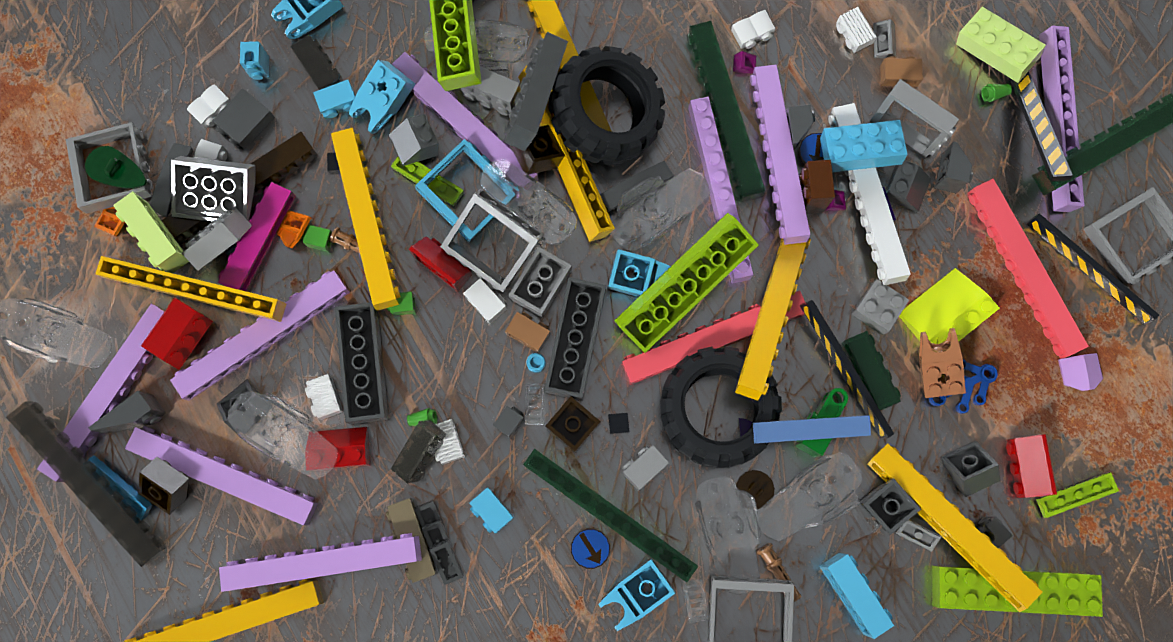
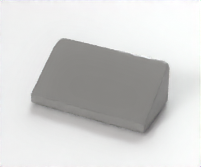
[873,19,896,58]
[896,516,942,552]

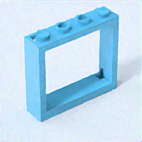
[415,139,518,242]

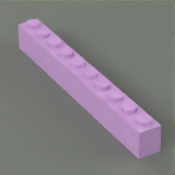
[1039,25,1084,212]
[392,52,538,195]
[750,65,810,245]
[688,97,753,284]
[170,270,350,401]
[37,303,164,482]
[125,426,318,525]
[219,533,422,592]

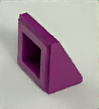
[733,51,757,74]
[825,190,846,211]

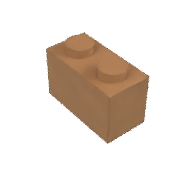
[880,56,923,87]
[505,312,551,353]

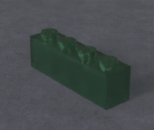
[842,331,901,411]

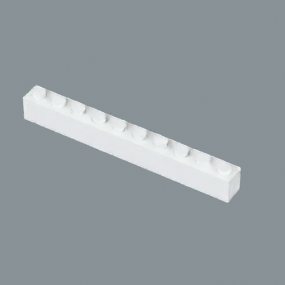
[828,103,911,285]

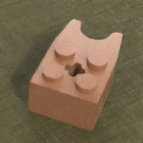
[918,328,966,398]

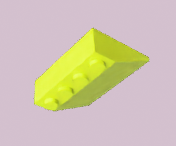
[899,268,1000,344]

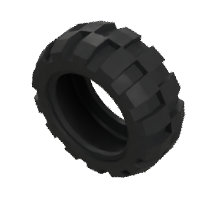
[548,46,665,165]
[660,346,782,468]

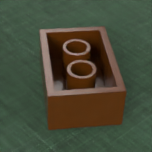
[798,160,835,214]

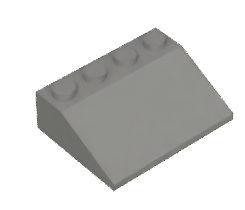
[171,156,255,221]

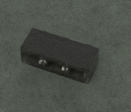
[291,35,342,90]
[391,420,446,483]

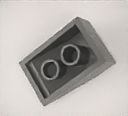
[88,391,166,434]

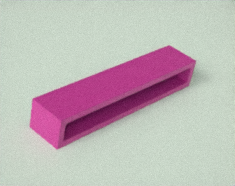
[218,182,296,291]

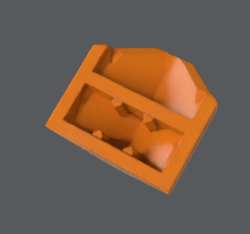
[94,207,125,237]
[276,210,311,249]

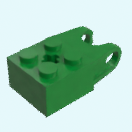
[794,388,848,458]

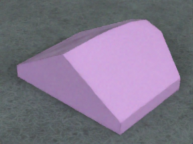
[1058,353,1103,391]

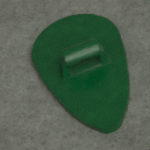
[85,146,147,189]

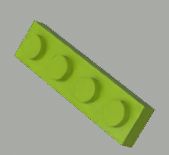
[391,157,464,207]
[1036,472,1119,518]

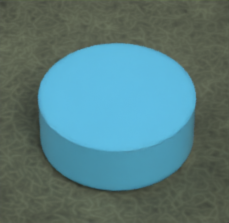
[526,353,546,373]

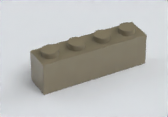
[386,498,438,583]

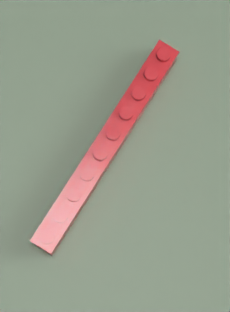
[967,178,1089,359]
[621,290,805,385]

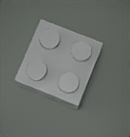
[851,279,909,335]
[622,445,669,491]

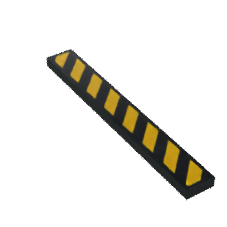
[1009,71,1073,181]
[1027,214,1159,325]
[800,300,894,438]

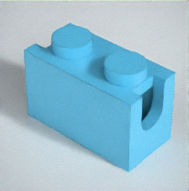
[240,41,270,80]
[313,80,355,118]
[470,487,514,533]

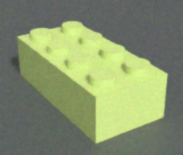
[956,7,1046,83]
[113,191,189,273]

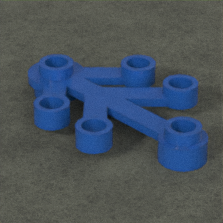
[929,359,998,414]

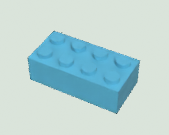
[820,120,908,172]
[819,553,894,639]

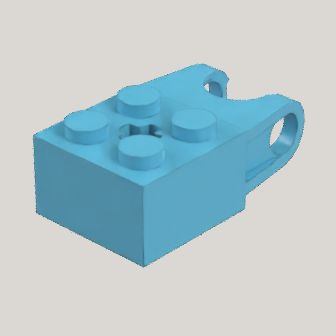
[272,0,344,39]
[349,60,415,134]
[607,249,671,297]
[598,559,676,631]

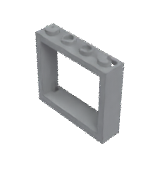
[870,79,959,159]
[66,122,153,214]
[1083,187,1173,285]
[441,189,544,292]
[708,576,794,642]

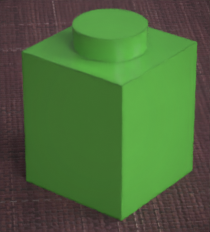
[302,224,332,252]
[387,291,416,316]

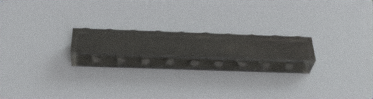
[6,401,165,567]

